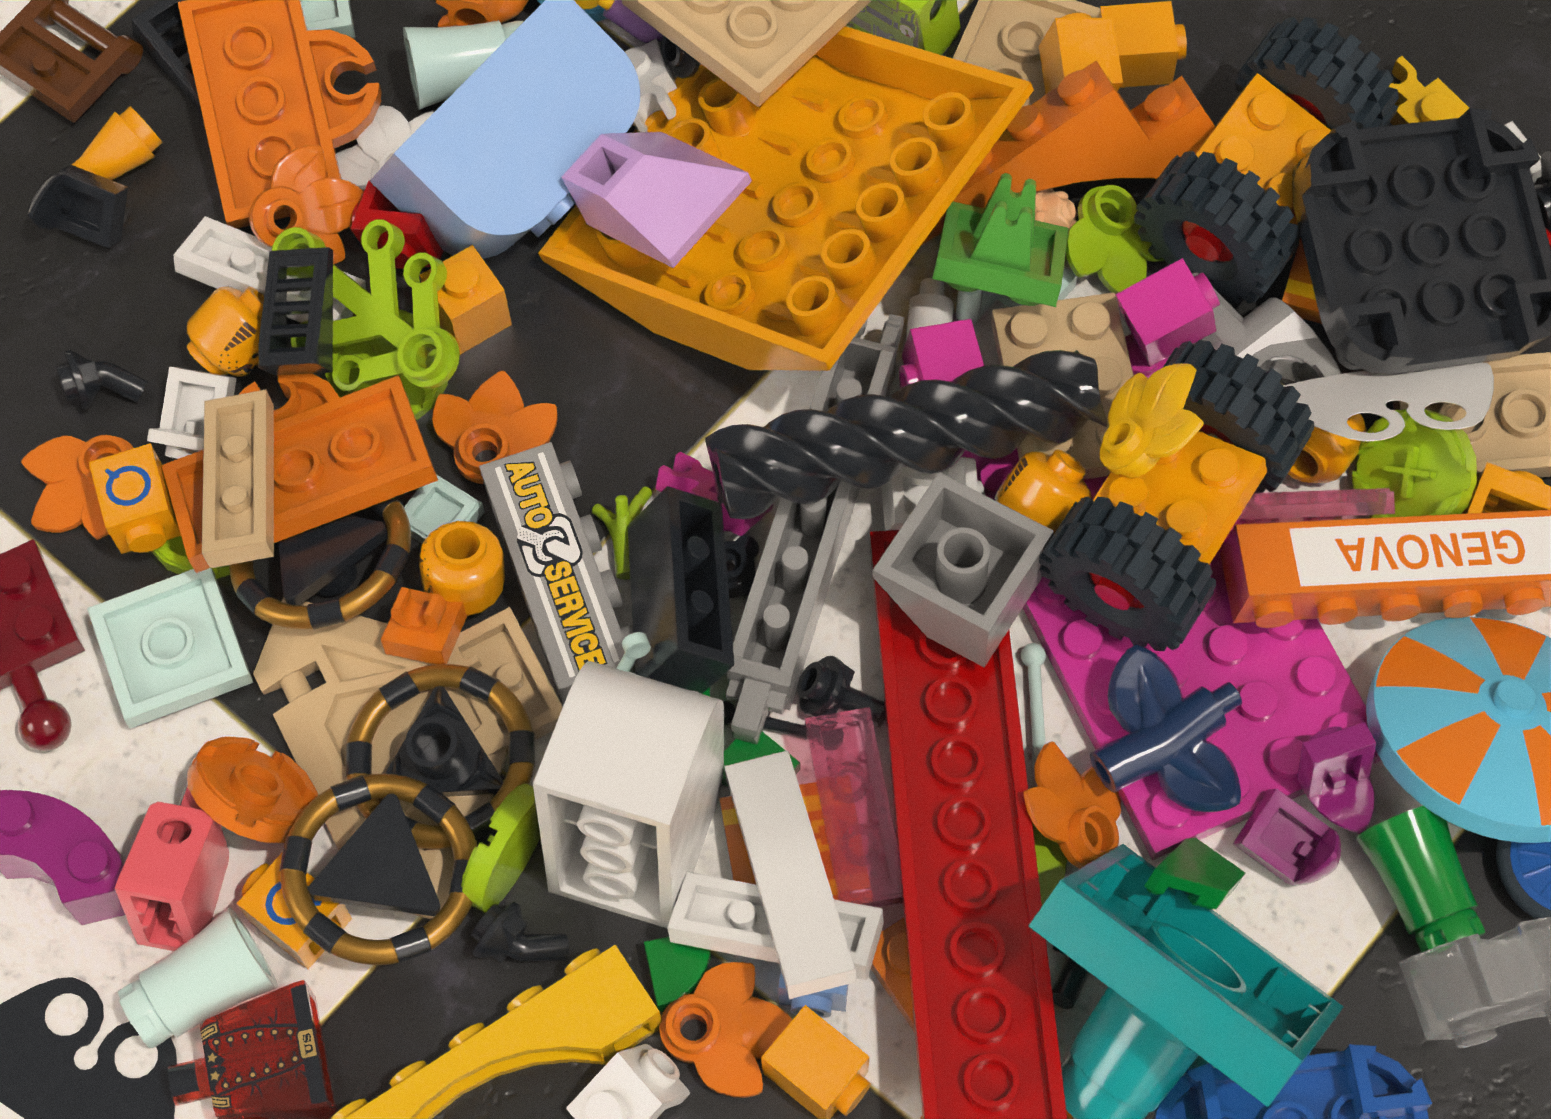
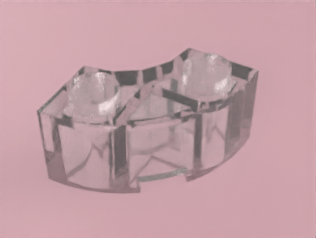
[1399,917,1551,1048]

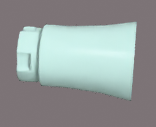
[403,20,524,110]
[118,907,278,1048]

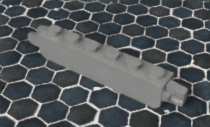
[726,314,905,744]

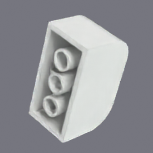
[533,661,724,929]

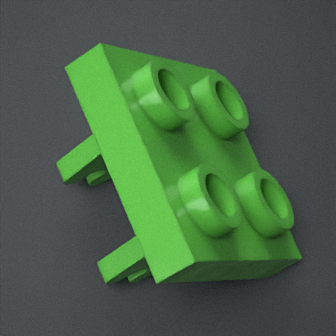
[932,173,1068,307]

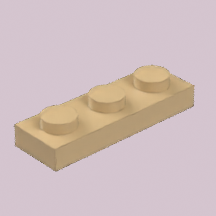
[202,390,274,568]

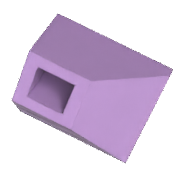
[561,132,752,268]

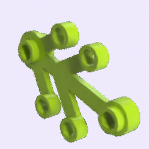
[272,219,460,393]

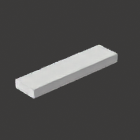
[724,751,857,999]

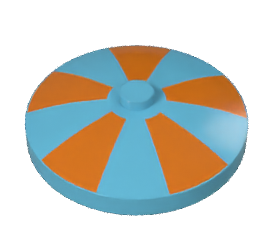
[1366,617,1551,843]

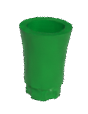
[1355,805,1486,958]

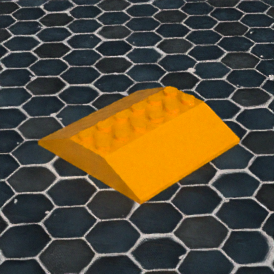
[538,26,1034,371]

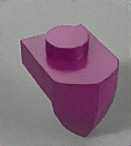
[1297,722,1376,834]
[1233,789,1341,885]

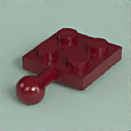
[0,539,85,751]

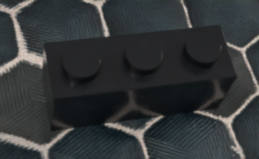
[627,486,734,694]

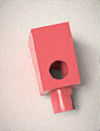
[115,784,229,951]

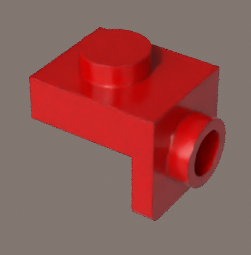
[350,180,443,269]

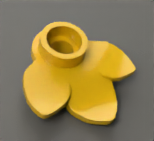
[1099,363,1204,478]

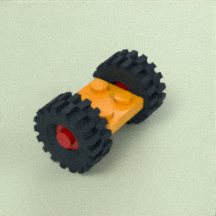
[1134,17,1399,305]
[1039,340,1314,651]

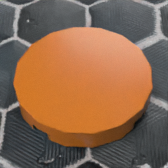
[187,736,318,843]

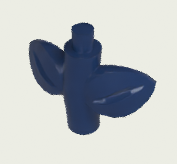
[1090,644,1242,812]

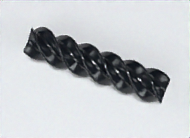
[705,350,1107,520]

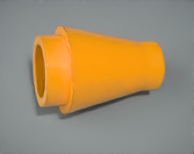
[72,106,163,180]

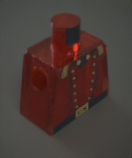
[168,980,337,1119]

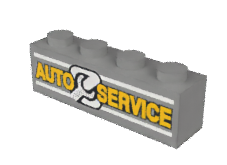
[479,442,635,706]

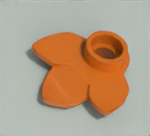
[249,145,364,264]
[432,371,558,484]
[21,435,134,540]
[1024,741,1121,869]
[659,962,793,1098]

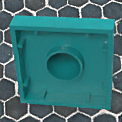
[1029,844,1344,1119]

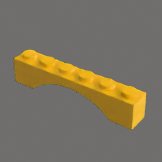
[331,945,662,1119]

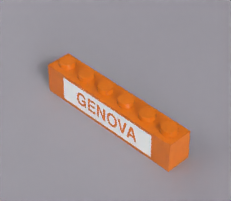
[1220,510,1551,628]

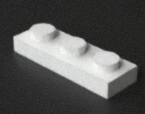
[173,216,366,323]
[667,872,884,980]

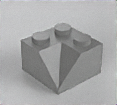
[872,472,1054,667]

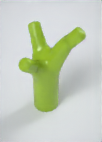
[592,486,653,580]

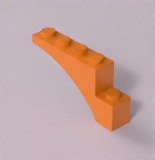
[922,60,1215,245]

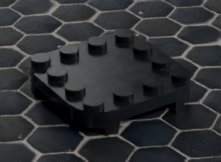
[1292,108,1551,374]

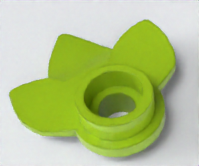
[1066,185,1164,294]

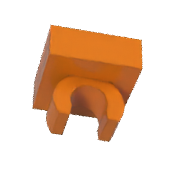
[381,587,468,664]

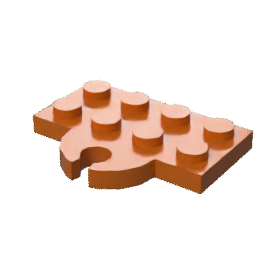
[178,0,382,229]
[161,373,438,573]

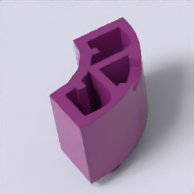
[0,790,126,926]

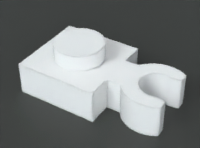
[625,39,677,132]

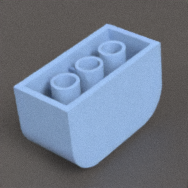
[370,0,640,259]

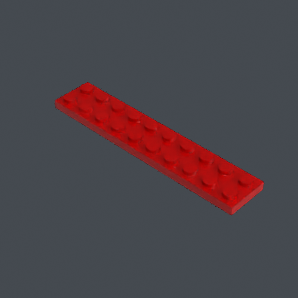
[869,530,1067,1119]

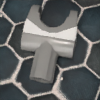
[1192,272,1341,384]

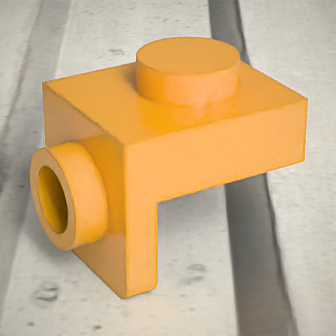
[1461,462,1551,514]

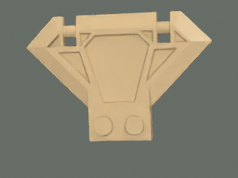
[253,597,563,920]

